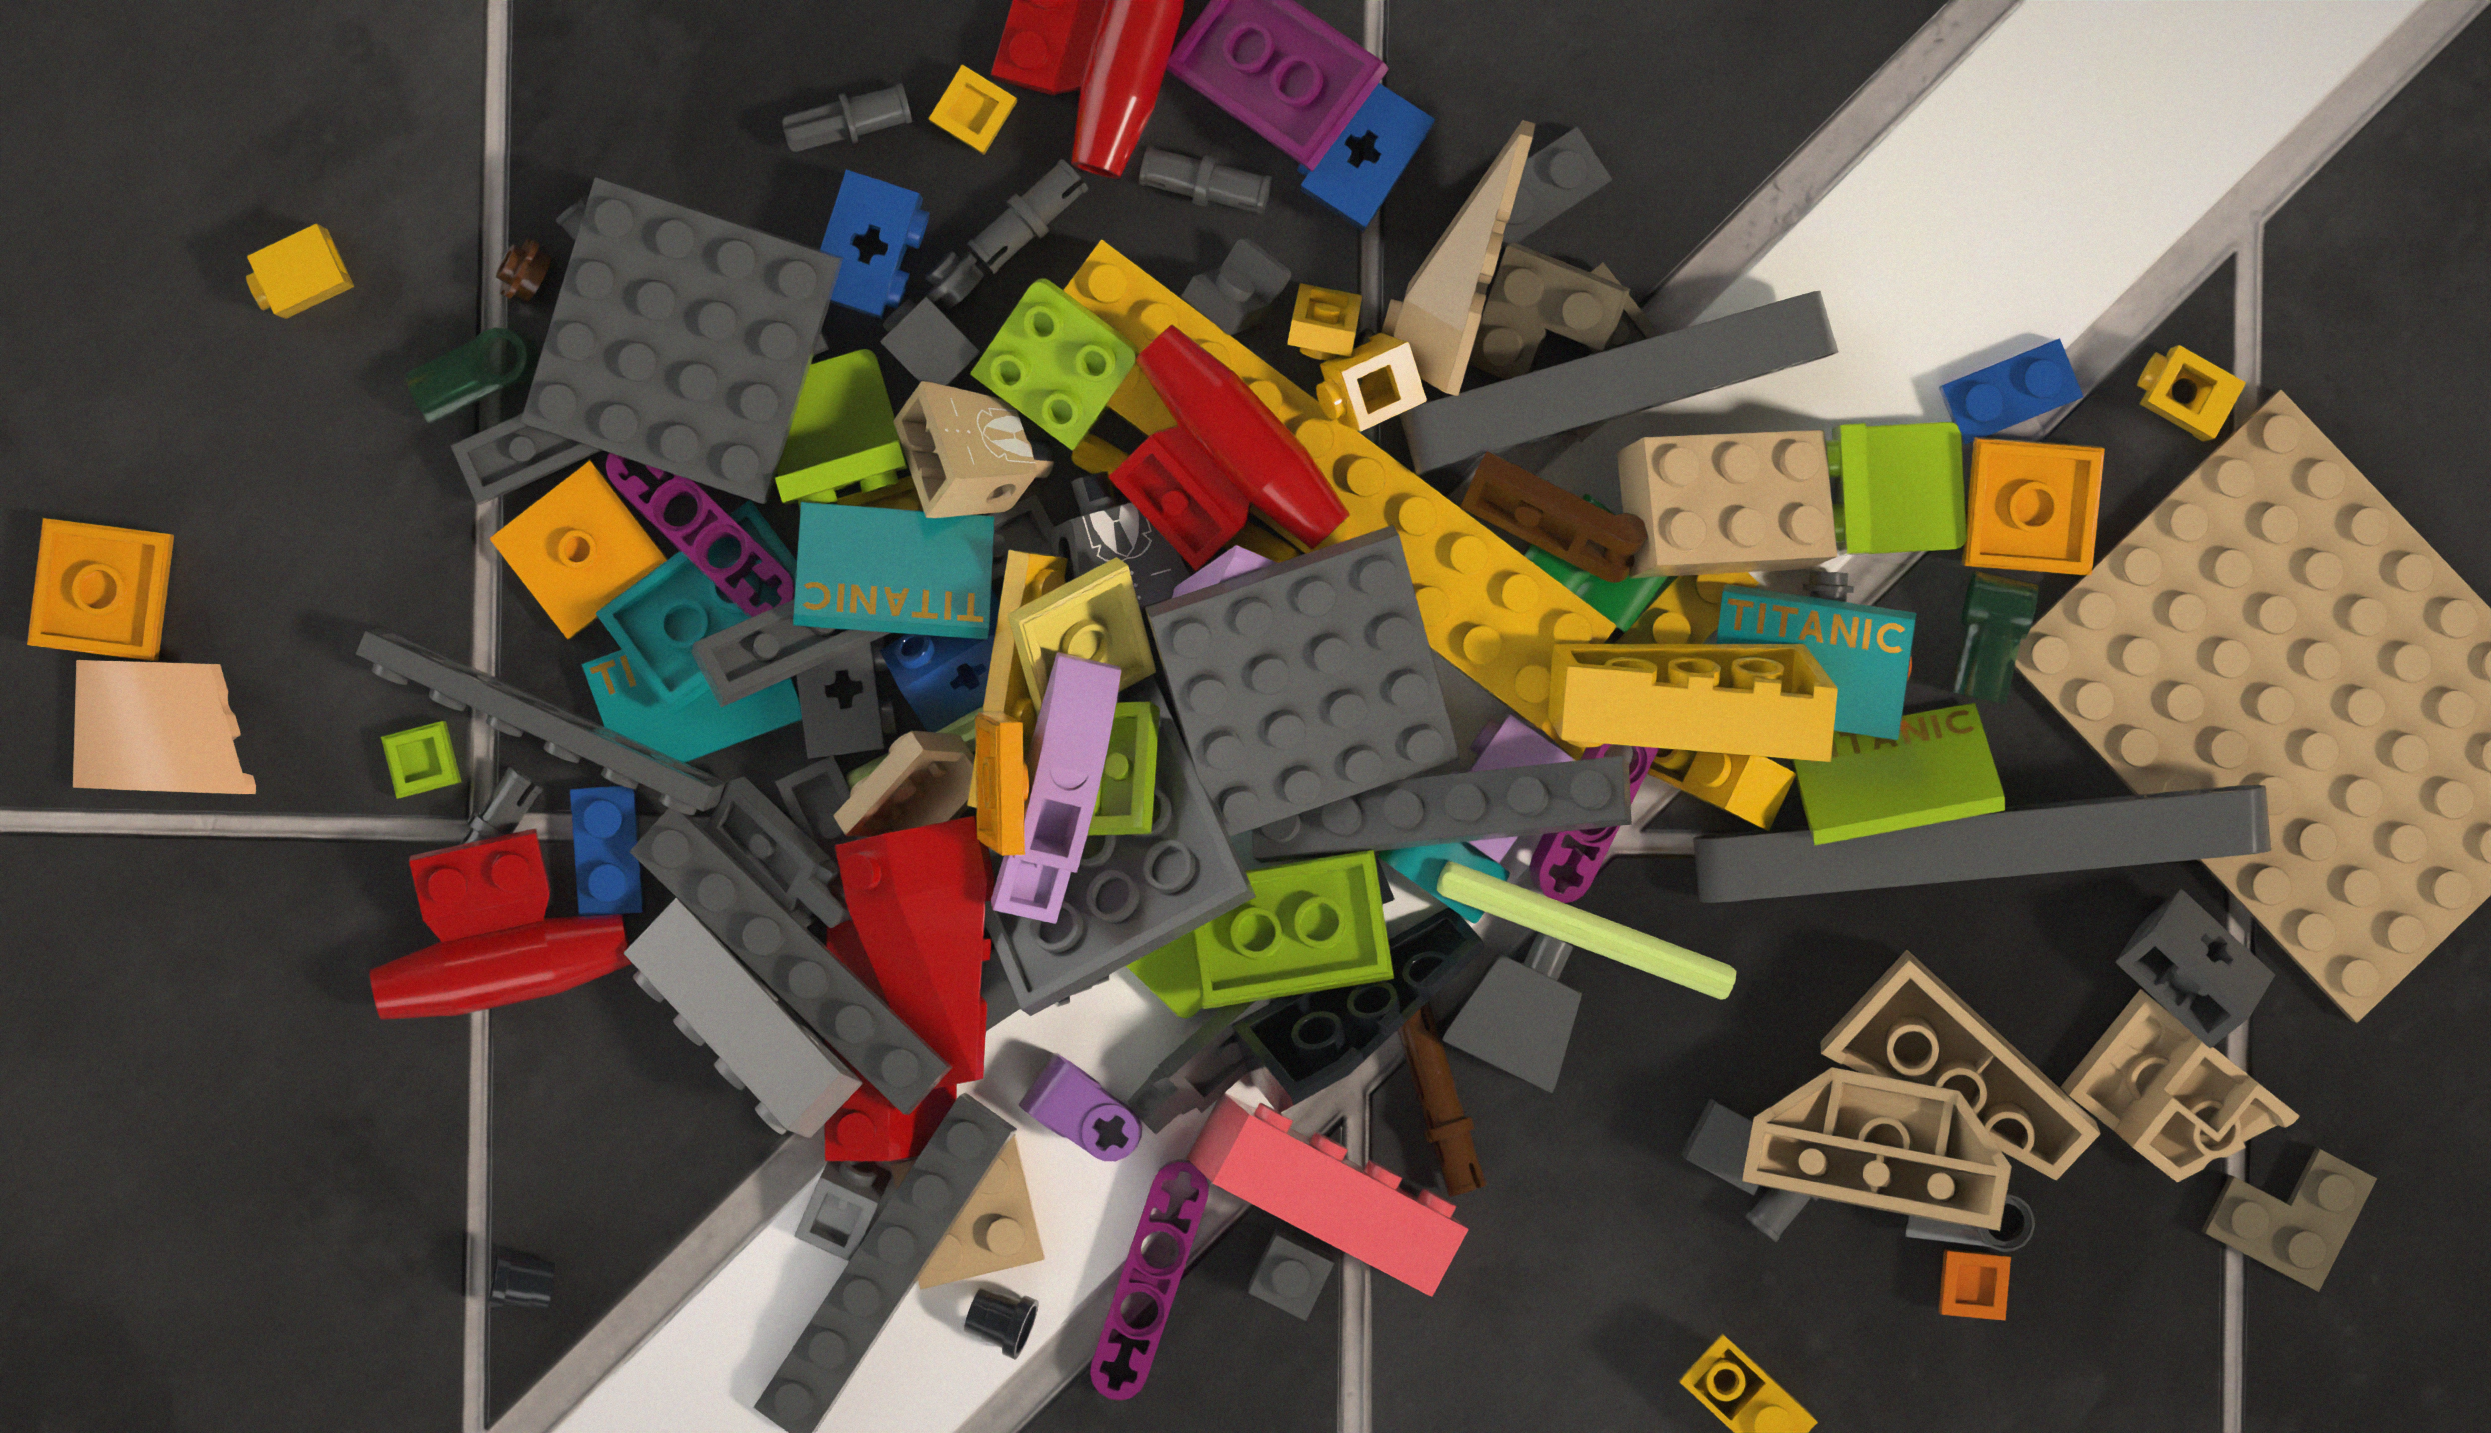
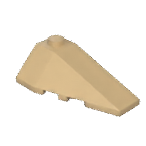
[1381,120,1535,396]

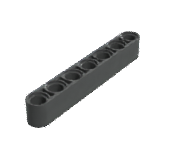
[1399,290,1839,475]

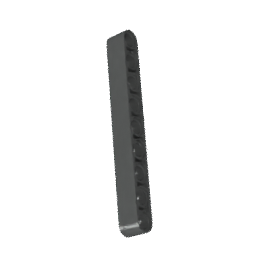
[1693,785,2271,903]

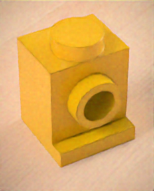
[1316,333,1427,431]
[2137,345,2246,442]

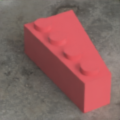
[1186,1093,1469,1297]

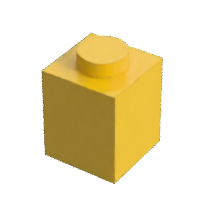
[246,223,355,319]

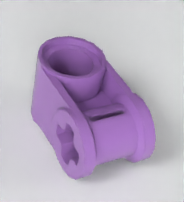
[1018,1053,1142,1162]

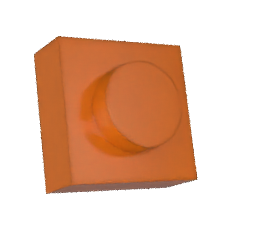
[1938,1249,2011,1320]

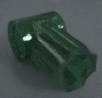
[405,327,538,424]
[1950,570,2038,704]

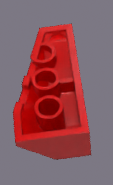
[824,920,957,1161]

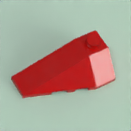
[835,815,995,1089]

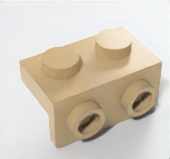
[833,731,975,837]

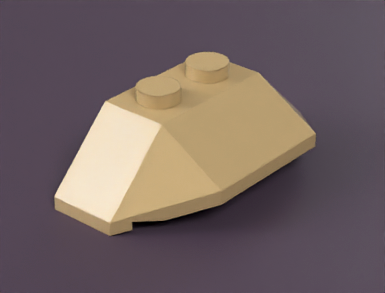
[1742,1067,2012,1231]

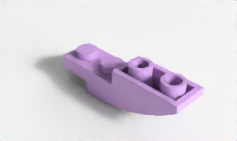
[991,652,1121,924]

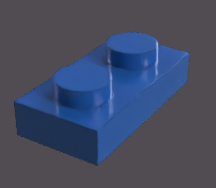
[1938,338,2084,446]
[570,786,645,916]

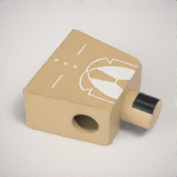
[893,381,1054,518]

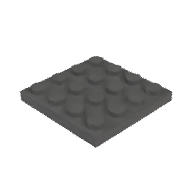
[520,176,844,504]
[1145,525,1460,837]
[959,674,1256,1016]

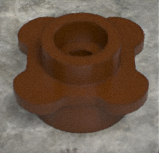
[496,238,551,302]

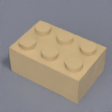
[1617,430,1838,578]

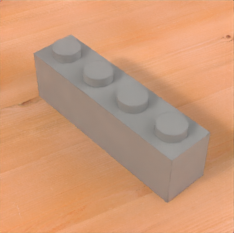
[624,898,863,1138]

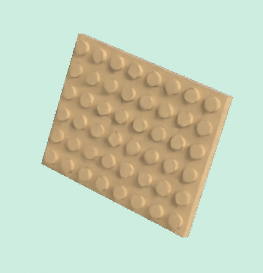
[2001,390,2491,1023]

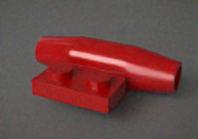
[991,0,1184,179]
[1108,324,1351,571]
[370,828,633,1020]

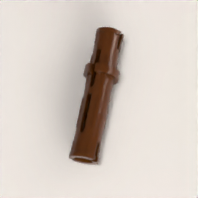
[1397,1002,1488,1197]

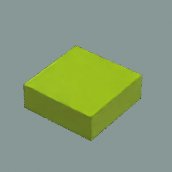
[381,721,462,799]

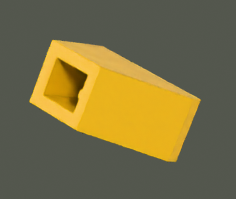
[1647,748,1796,831]
[1679,1333,1818,1433]

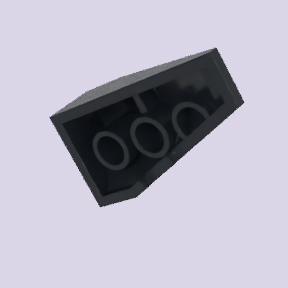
[1232,907,1484,1113]

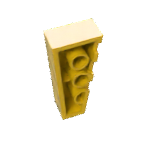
[1548,644,1838,762]

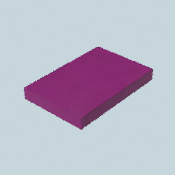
[1166,0,1389,172]

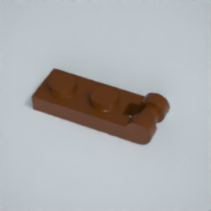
[1460,451,1648,583]

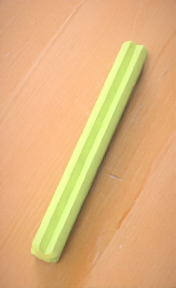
[1436,861,1737,1000]

